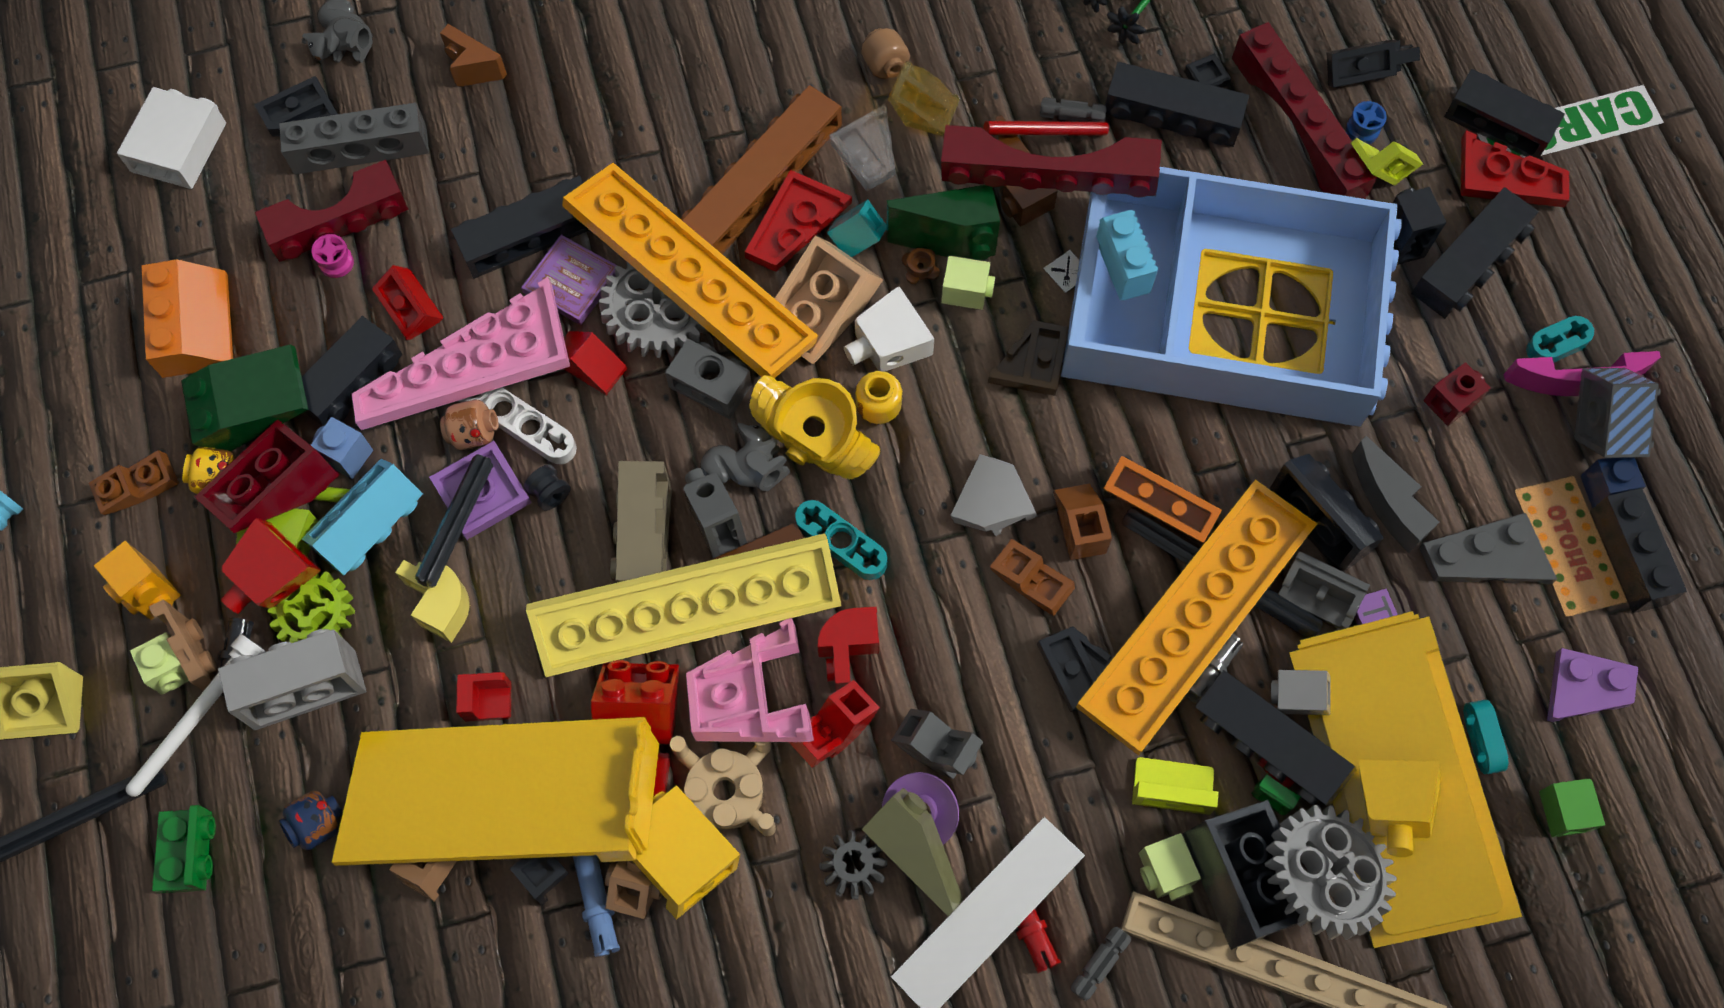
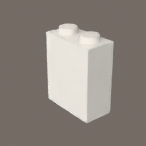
[117,87,226,189]

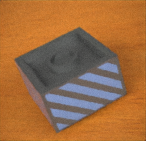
[1574,368,1661,458]

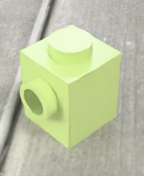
[941,256,995,310]
[130,632,189,695]
[1139,833,1201,901]

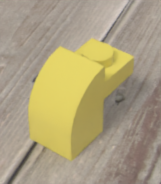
[395,560,470,643]

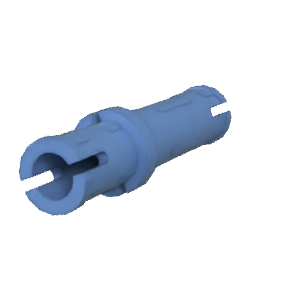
[573,855,620,957]

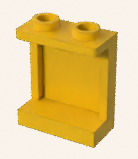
[633,785,740,920]

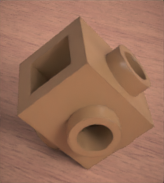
[605,861,662,919]

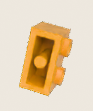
[94,541,181,620]

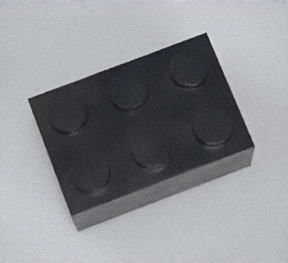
[1182,800,1300,950]

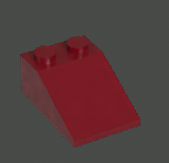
[194,419,339,533]

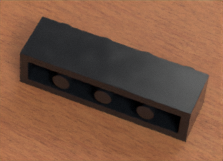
[1105,62,1249,147]
[451,176,589,279]
[1411,187,1539,319]
[1195,670,1357,807]

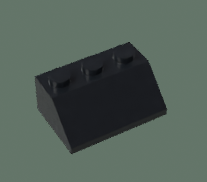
[1269,454,1384,572]

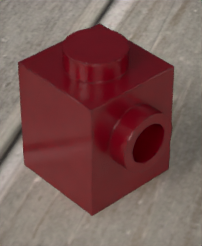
[1423,362,1491,426]

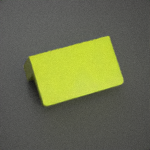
[1351,138,1423,186]
[1132,757,1218,815]

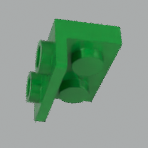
[152,805,216,894]

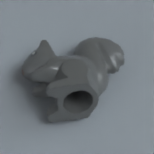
[302,0,373,63]
[700,423,790,491]

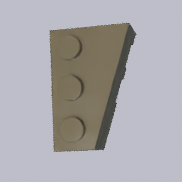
[610,461,672,583]

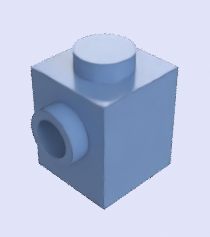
[311,417,373,479]

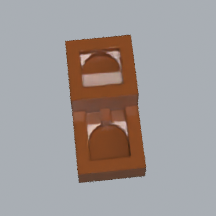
[990,539,1075,616]

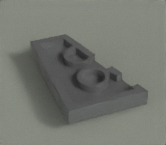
[1419,513,1557,584]

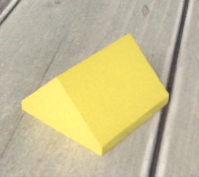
[0,662,83,740]

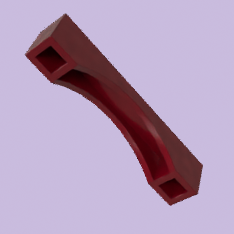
[1232,22,1377,199]
[941,125,1162,198]

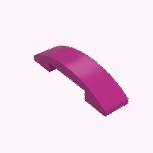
[1504,351,1661,396]

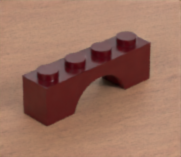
[255,159,409,262]

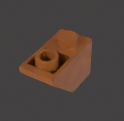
[1053,483,1112,560]

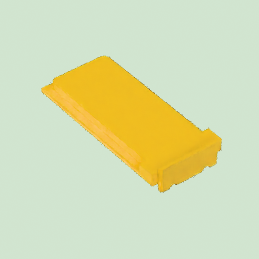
[1289,611,1522,948]
[332,717,659,866]

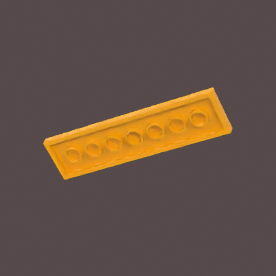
[562,163,818,378]
[1076,479,1318,756]

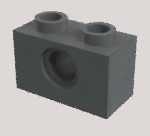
[665,339,752,419]

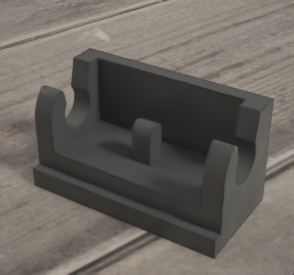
[1279,551,1370,630]

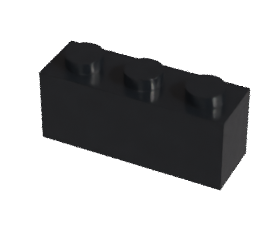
[1444,69,1565,159]
[302,315,403,426]
[1590,488,1687,614]

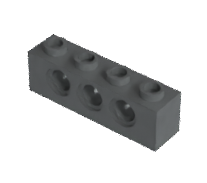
[279,103,429,175]

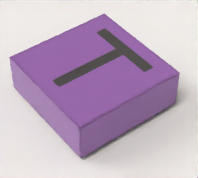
[1354,589,1398,625]

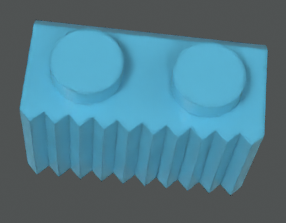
[1096,210,1159,301]

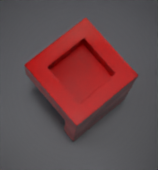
[456,672,511,722]

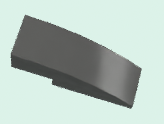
[1352,436,1439,553]

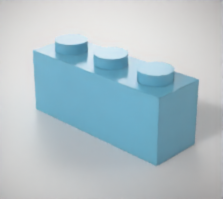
[302,459,423,575]

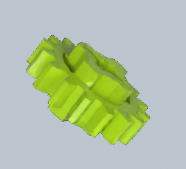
[268,571,355,643]

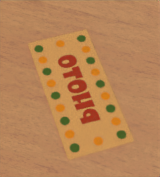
[1515,476,1627,617]

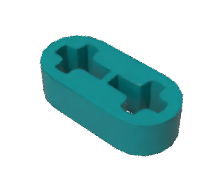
[1526,316,1594,363]
[1463,700,1509,774]

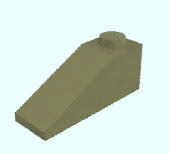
[862,788,963,916]

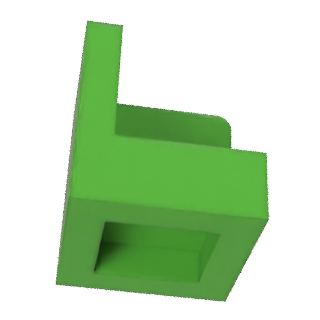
[1539,779,1605,838]

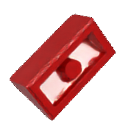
[372,265,443,340]

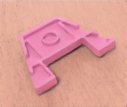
[686,618,814,742]

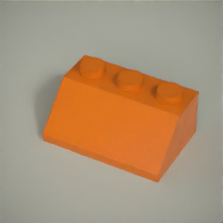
[142,259,233,378]

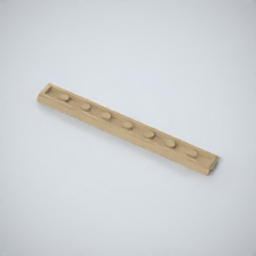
[1121,891,1447,1008]

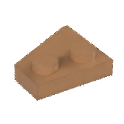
[149,599,218,691]

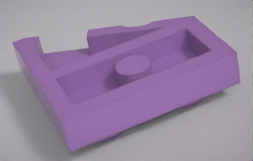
[1547,648,1638,722]

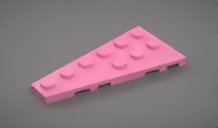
[352,277,570,430]

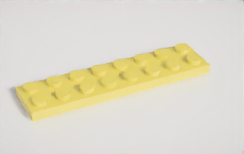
[526,533,841,677]

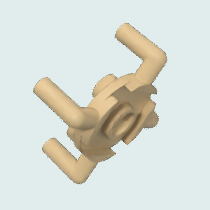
[670,736,776,836]

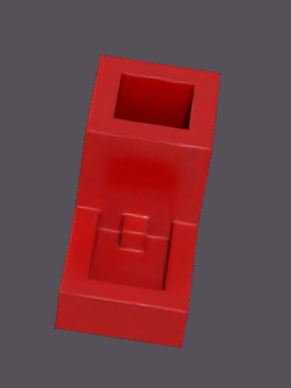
[818,607,879,691]
[789,680,880,768]

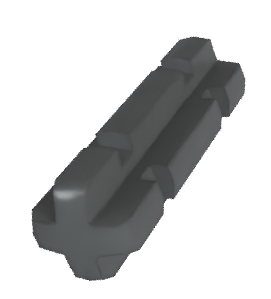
[1040,97,1106,122]
[1070,927,1131,1001]

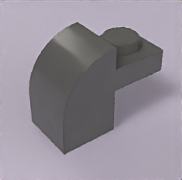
[891,708,983,779]

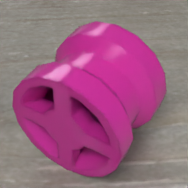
[311,234,354,278]

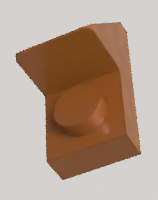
[440,24,507,86]

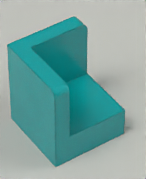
[827,199,886,257]

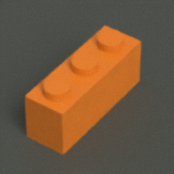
[1104,456,1222,543]

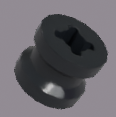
[524,464,571,511]

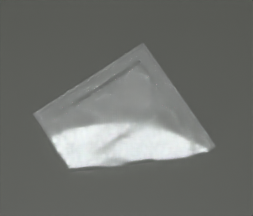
[829,105,895,191]

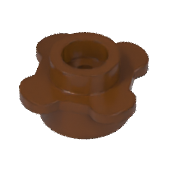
[902,248,940,284]

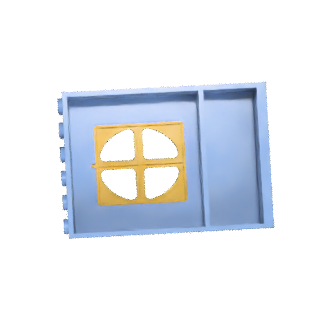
[1061,167,1401,427]

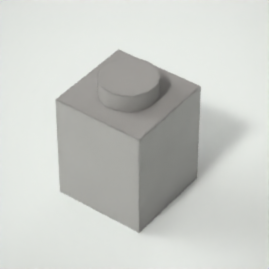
[1271,670,1331,715]

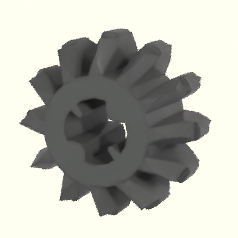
[819,830,887,900]

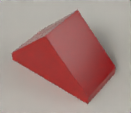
[563,331,627,396]

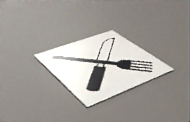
[1043,250,1079,293]

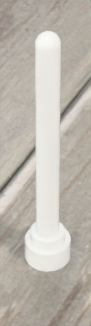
[126,633,266,797]

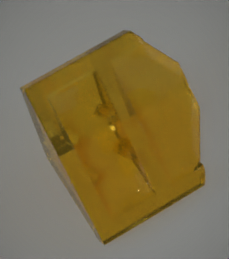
[888,61,960,136]

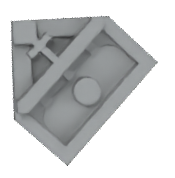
[950,454,1038,536]

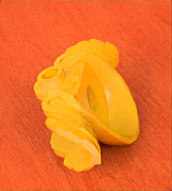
[749,375,880,479]

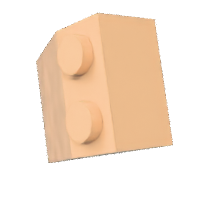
[775,236,883,364]

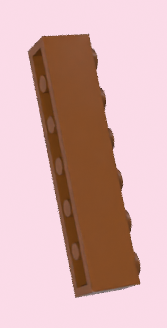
[680,85,842,254]

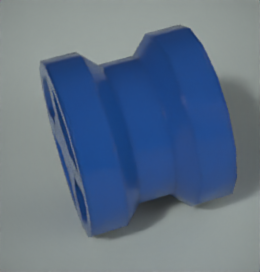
[1346,101,1387,144]

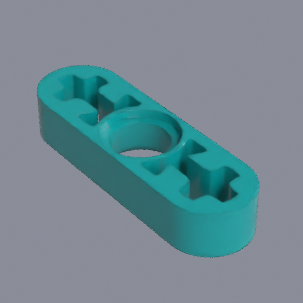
[795,500,887,580]

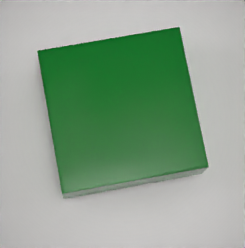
[1251,775,1300,816]

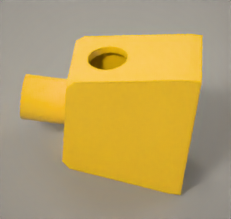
[1359,759,1440,857]

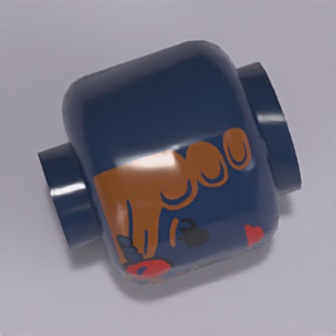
[278,791,343,851]

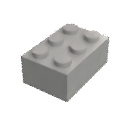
[218,629,367,730]

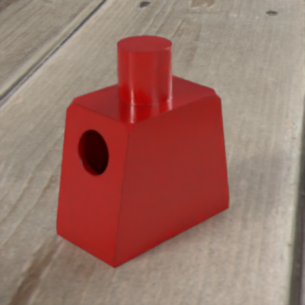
[221,518,321,614]

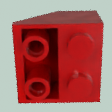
[591,660,679,744]

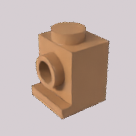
[389,861,457,901]

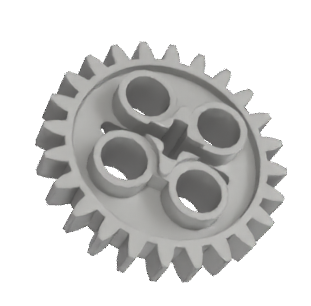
[599,262,708,358]
[1265,805,1397,940]

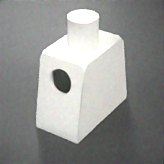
[844,286,934,372]

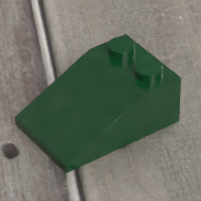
[886,185,1000,261]
[181,345,308,452]

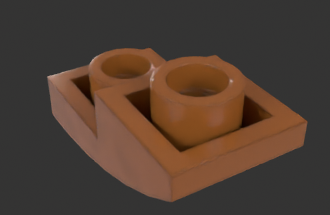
[89,450,179,515]

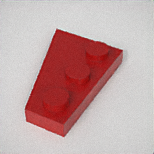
[1461,130,1569,208]
[745,170,852,272]

